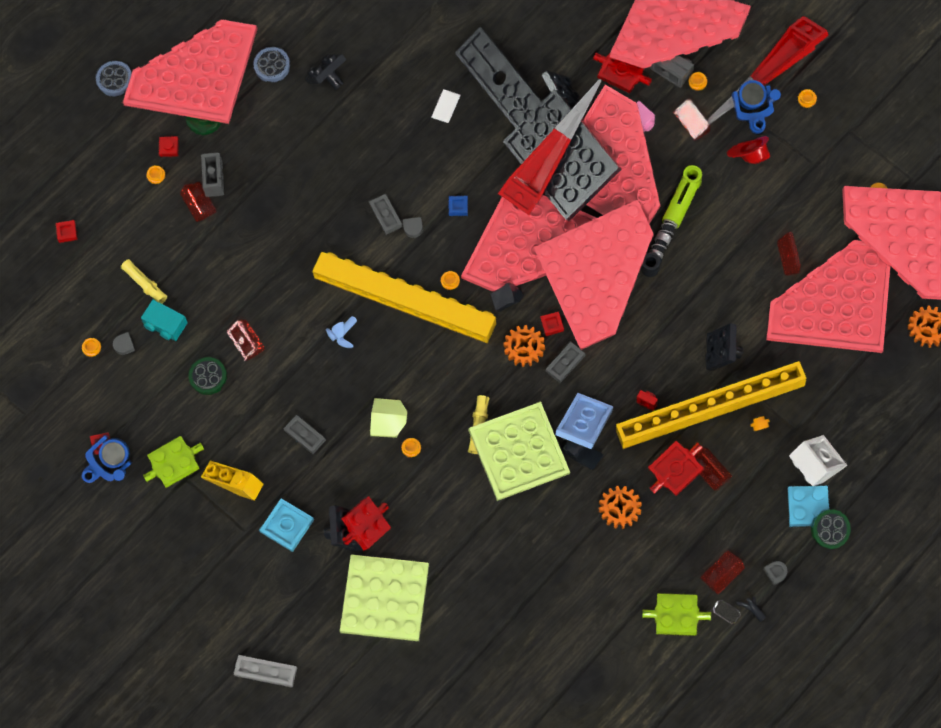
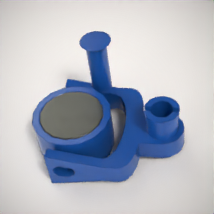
[731,80,781,134]
[82,434,132,483]

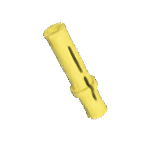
[121,259,167,304]
[468,395,489,454]

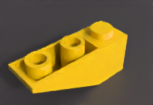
[201,461,263,501]

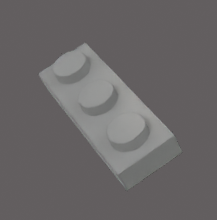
[234,655,297,687]

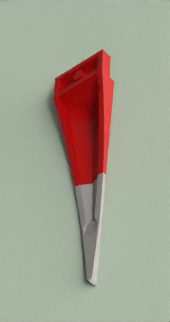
[708,16,829,124]
[498,79,601,215]

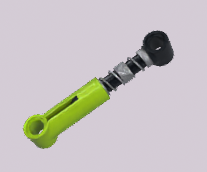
[641,165,702,277]

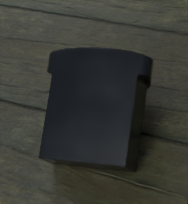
[491,282,524,312]

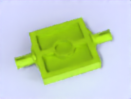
[143,436,204,488]
[643,594,711,635]

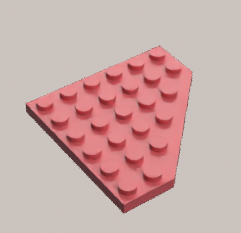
[610,0,751,69]
[123,20,257,124]
[583,85,661,224]
[842,186,941,300]
[461,195,597,292]
[534,200,654,350]
[767,240,890,353]

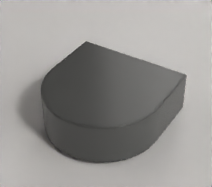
[403,217,423,238]
[113,332,135,355]
[763,561,787,585]

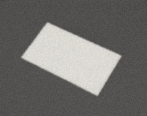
[431,89,460,123]

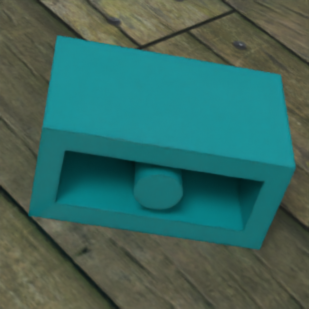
[141,300,188,341]

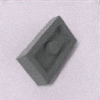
[369,194,403,235]
[546,342,585,383]
[284,415,326,454]

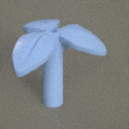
[326,316,357,348]

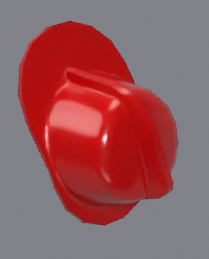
[727,136,770,164]

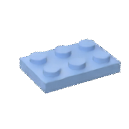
[555,393,613,449]

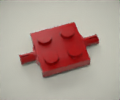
[593,52,652,93]
[648,441,704,496]
[341,496,391,551]

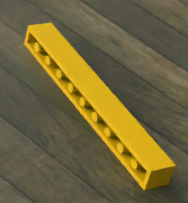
[313,252,496,344]
[616,361,806,449]

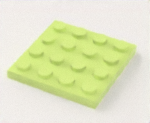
[469,402,570,501]
[340,555,429,641]

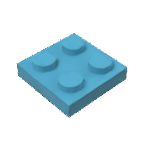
[788,486,829,527]
[259,498,314,552]

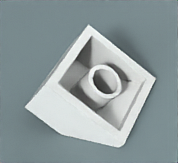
[789,435,847,486]

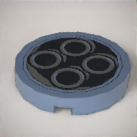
[254,47,290,82]
[96,61,132,96]

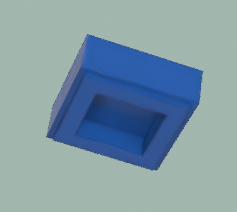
[449,196,468,216]

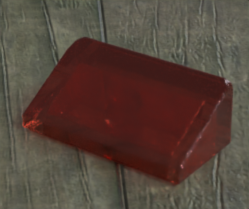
[674,98,710,141]
[180,182,216,222]
[777,232,801,276]
[226,320,265,361]
[695,448,732,491]
[700,551,745,594]

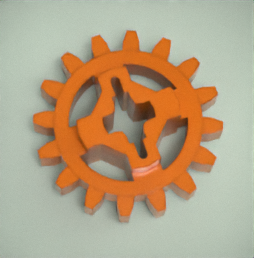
[908,306,941,348]
[504,325,545,367]
[599,486,642,529]

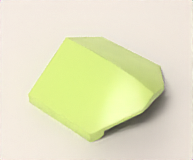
[370,398,407,438]

